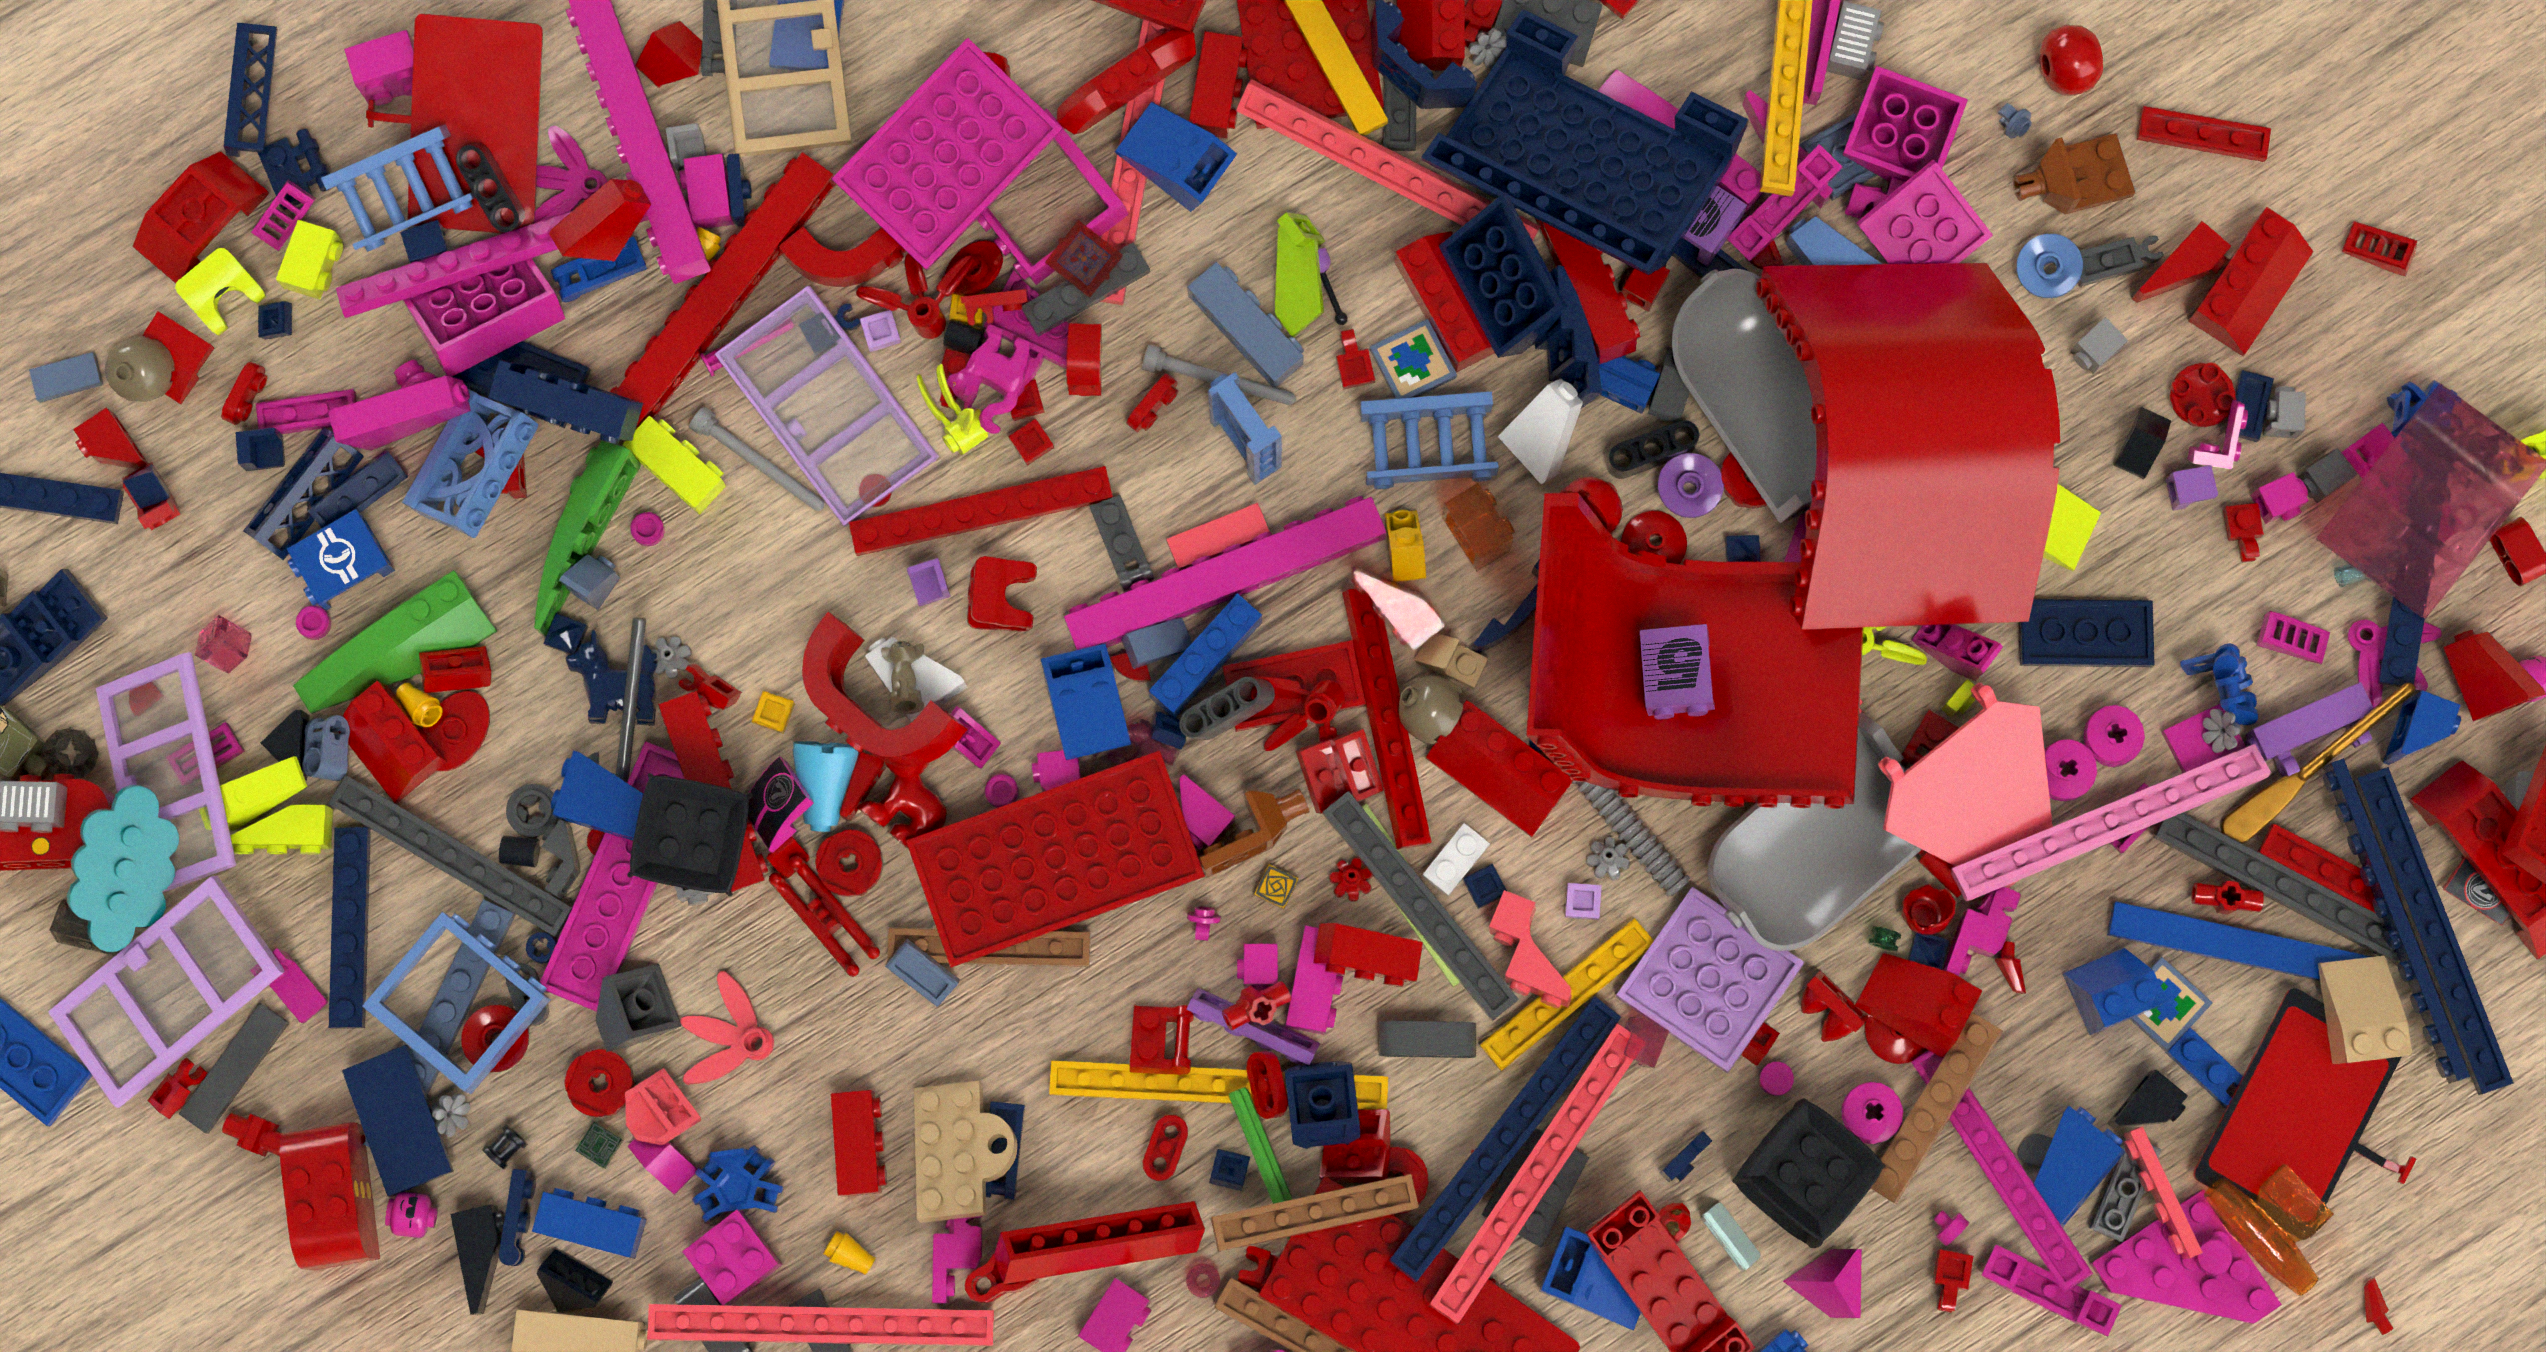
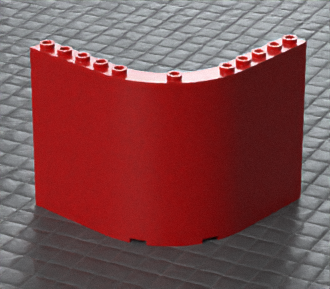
[1756,263,2060,629]
[1526,493,1864,809]

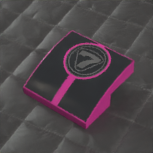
[748,756,814,853]

